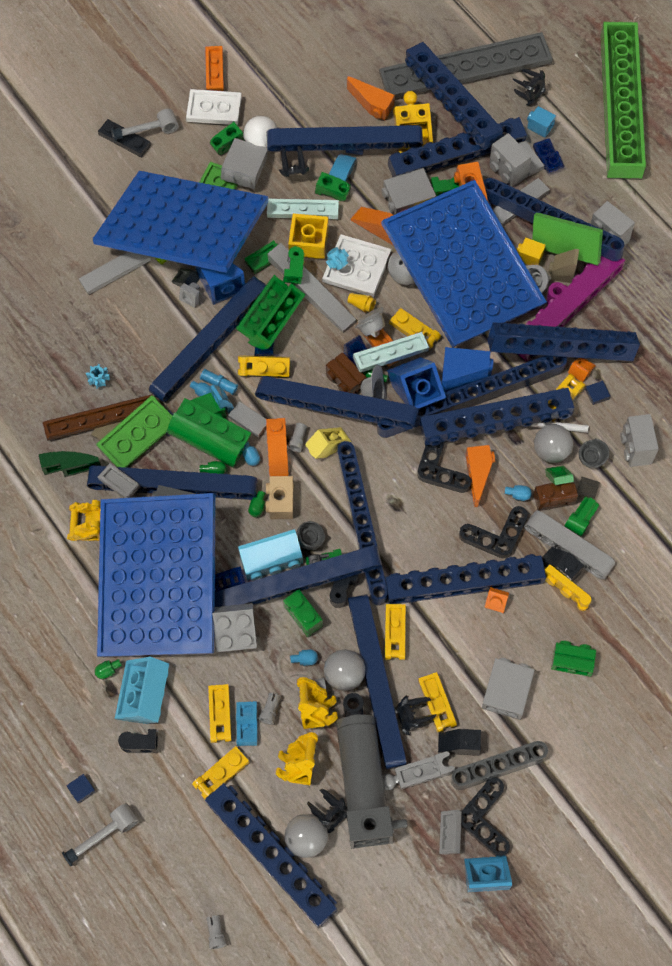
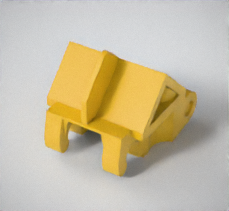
[67,500,101,541]
[297,677,338,729]
[275,732,318,785]

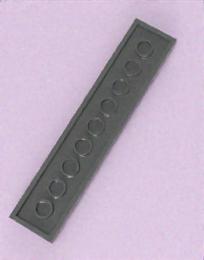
[379,32,552,98]

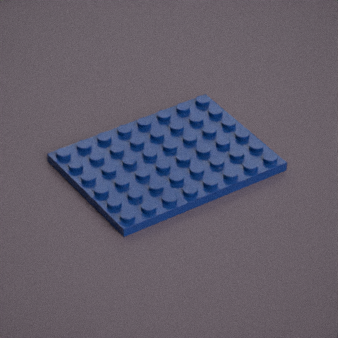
[93,171,269,273]
[381,180,547,348]
[97,493,216,657]

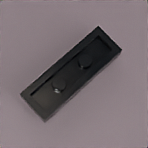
[98,119,151,158]

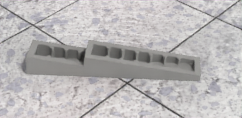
[268,243,356,333]

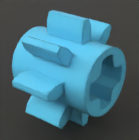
[326,247,349,270]
[86,364,110,389]

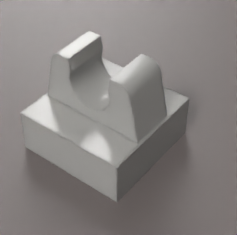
[179,282,199,308]

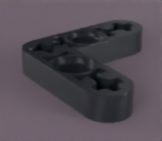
[417,430,472,493]
[459,506,528,559]
[461,778,510,857]

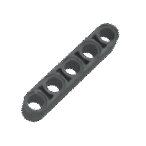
[451,741,548,790]

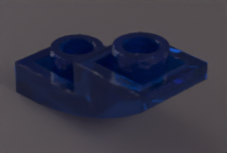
[533,138,564,173]

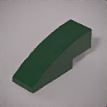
[38,451,101,477]

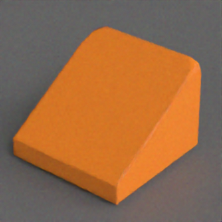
[568,358,596,382]

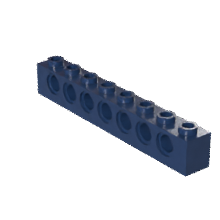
[405,42,503,150]
[387,117,527,177]
[487,322,640,361]
[420,388,574,446]
[385,554,546,604]
[205,783,337,929]

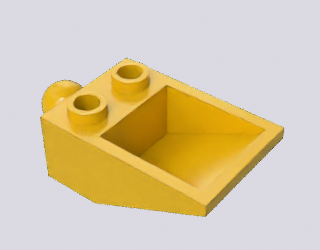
[393,91,433,158]

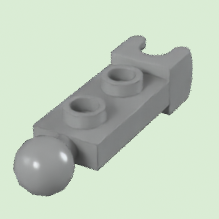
[383,751,455,790]

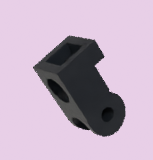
[330,574,359,608]
[118,729,158,753]

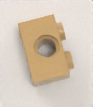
[266,476,294,519]

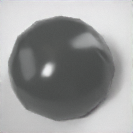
[578,438,609,468]
[296,521,326,550]

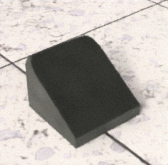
[171,268,199,287]

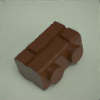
[326,353,367,394]
[533,482,578,511]

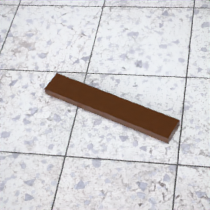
[43,394,153,441]

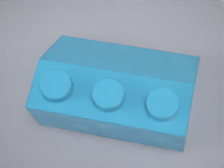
[238,529,303,581]
[115,657,169,724]

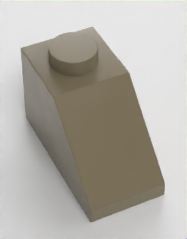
[548,249,579,283]

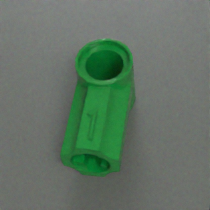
[564,497,599,537]

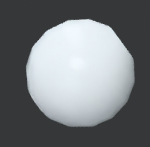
[243,116,277,151]

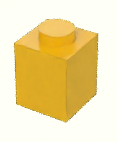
[516,237,546,265]

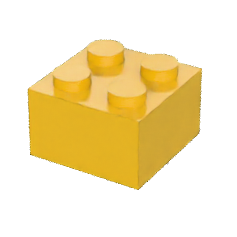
[288,213,329,259]

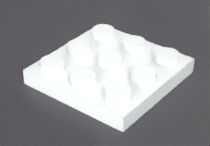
[322,234,392,297]

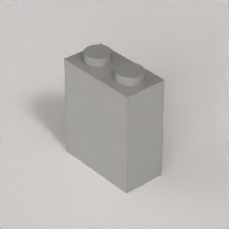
[221,138,268,189]
[381,168,436,215]
[481,658,534,720]

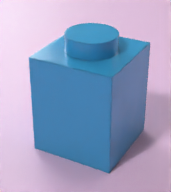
[527,106,556,138]

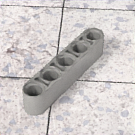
[524,510,615,579]

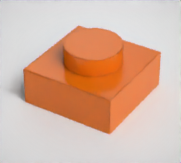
[484,587,509,613]

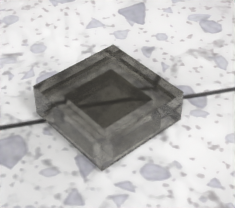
[577,477,600,500]

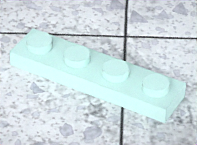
[267,199,339,219]
[353,332,429,373]

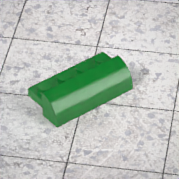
[236,275,306,349]
[167,398,252,469]

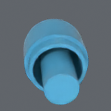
[190,381,211,397]
[242,441,260,466]
[504,485,532,501]
[290,649,318,666]

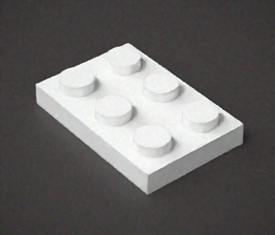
[186,89,242,125]

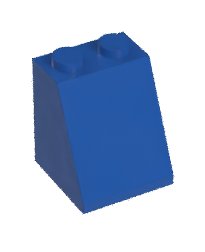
[195,263,245,305]
[442,347,494,393]
[387,357,446,409]

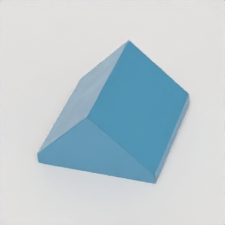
[464,856,512,893]

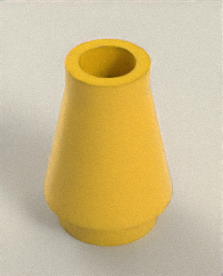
[347,293,376,313]

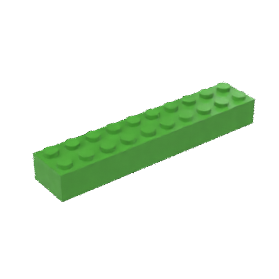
[601,22,646,178]

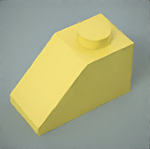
[305,427,351,459]

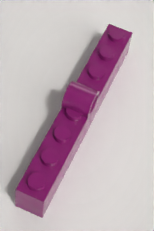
[518,256,625,362]

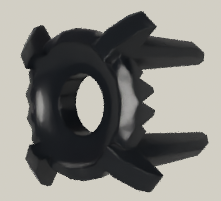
[513,69,547,106]
[279,146,309,177]
[395,695,436,735]
[307,789,347,833]

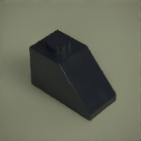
[542,547,584,582]
[438,729,481,756]

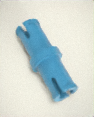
[200,369,238,395]

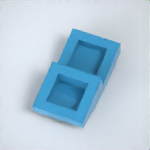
[329,154,356,182]
[210,385,234,414]
[236,701,257,746]

